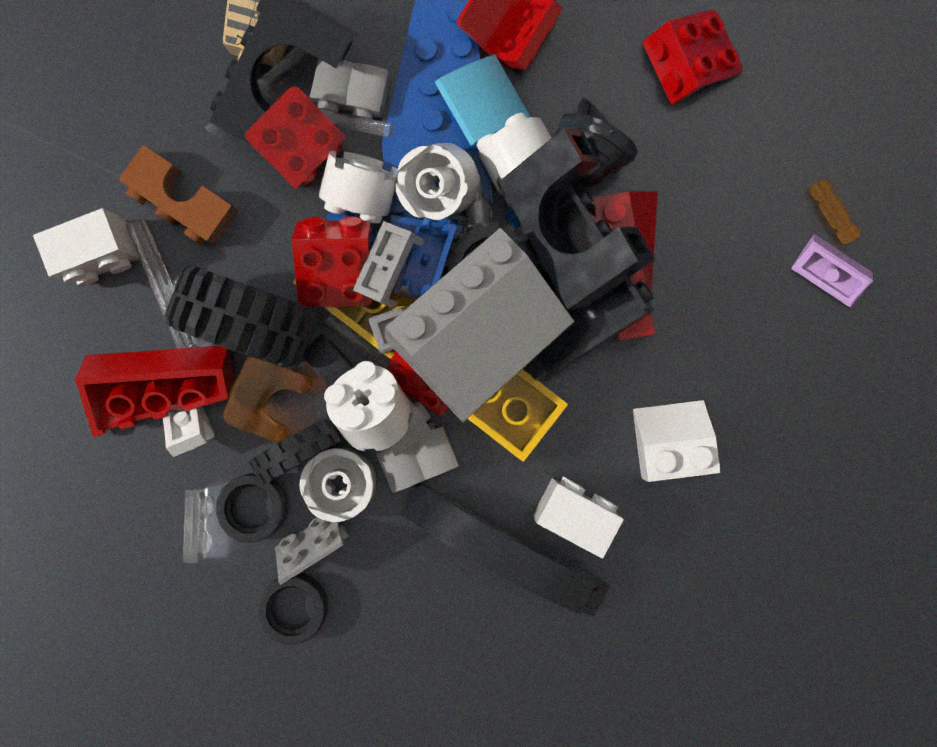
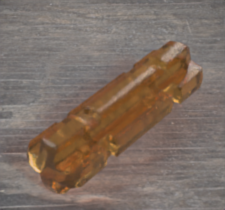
[809,178,861,245]

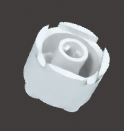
[476,113,552,195]
[396,143,480,220]
[319,151,399,223]
[324,361,412,451]
[300,447,377,522]

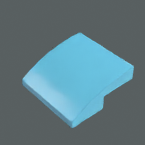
[435,55,530,146]

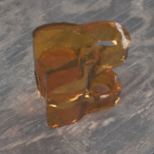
[223,356,313,443]

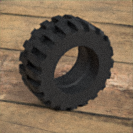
[165,264,317,369]

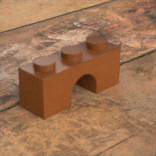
[118,145,239,246]

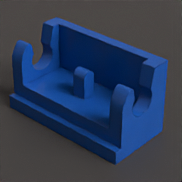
[394,218,457,301]

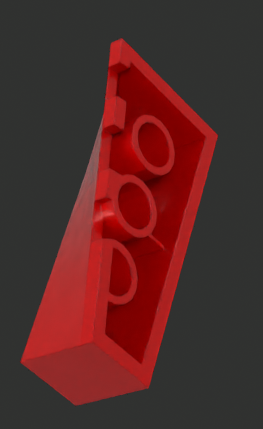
[592,191,658,342]
[75,346,234,438]

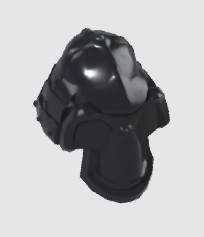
[555,98,638,188]

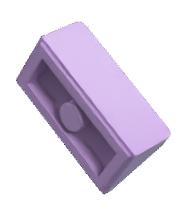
[791,234,873,307]

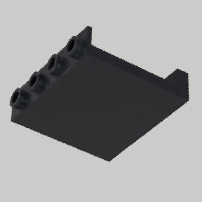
[515,185,655,381]

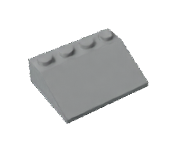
[385,228,574,422]

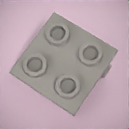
[275,517,350,585]

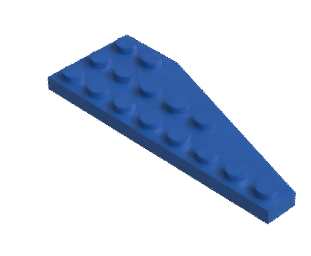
[382,0,493,216]

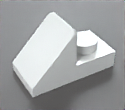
[163,406,214,457]

